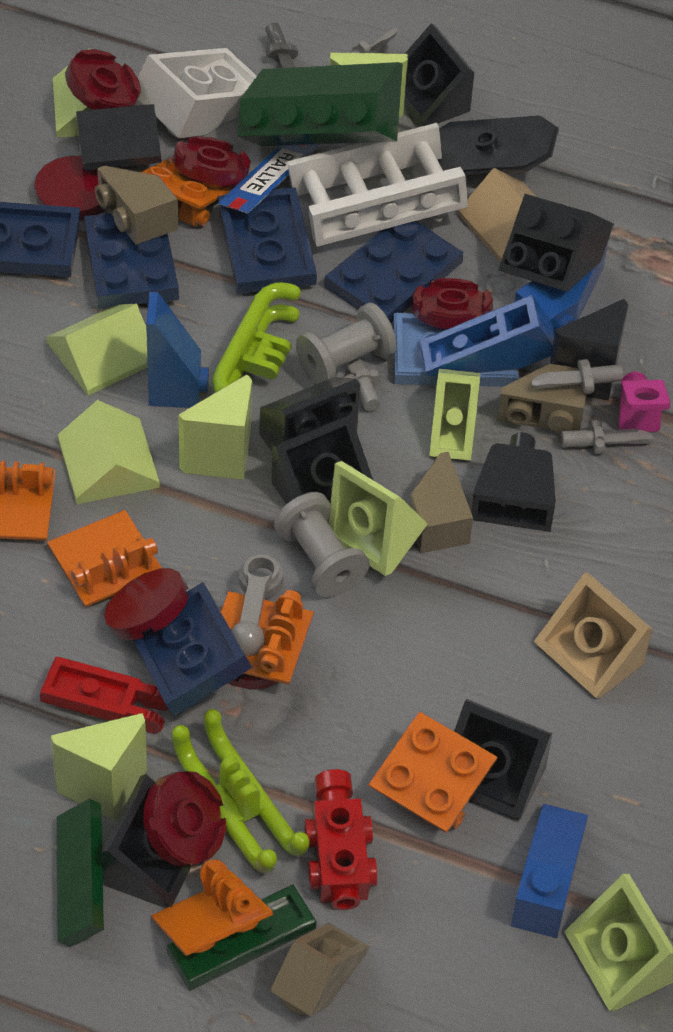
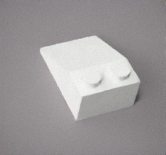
[138,48,257,138]

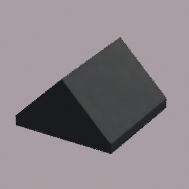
[404,23,474,127]
[76,104,162,170]
[550,299,629,401]
[272,414,374,504]
[454,699,553,820]
[101,774,192,908]

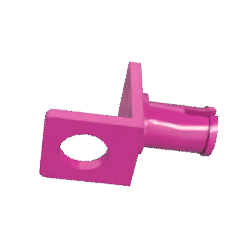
[618,371,670,432]

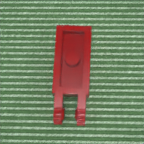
[39,656,169,734]

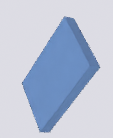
[393,313,519,387]

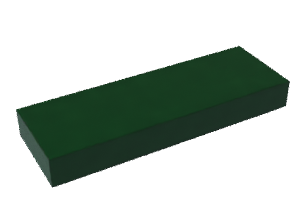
[57,798,104,947]
[167,884,317,991]

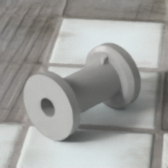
[296,303,397,385]
[274,492,370,597]

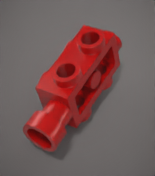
[304,769,377,910]

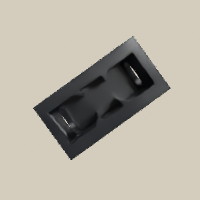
[471,432,556,532]

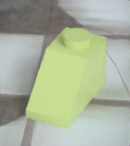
[429,369,480,461]

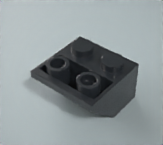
[498,194,614,292]
[259,377,360,452]

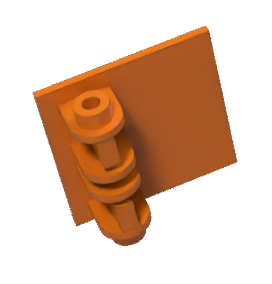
[141,157,236,227]
[0,461,56,541]
[47,510,162,607]
[221,590,314,685]
[368,711,497,833]
[151,859,273,956]

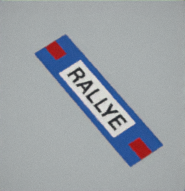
[217,144,320,213]

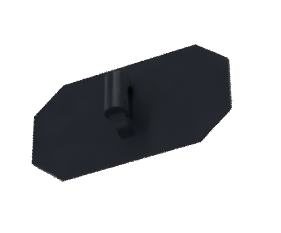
[438,115,559,176]

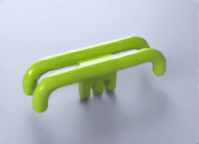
[212,282,301,393]
[172,709,309,873]

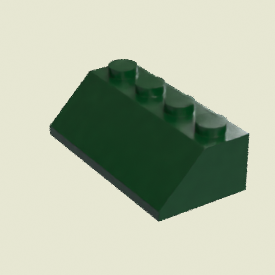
[237,62,403,146]

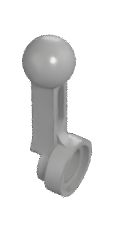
[231,554,283,657]

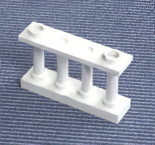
[287,123,468,247]

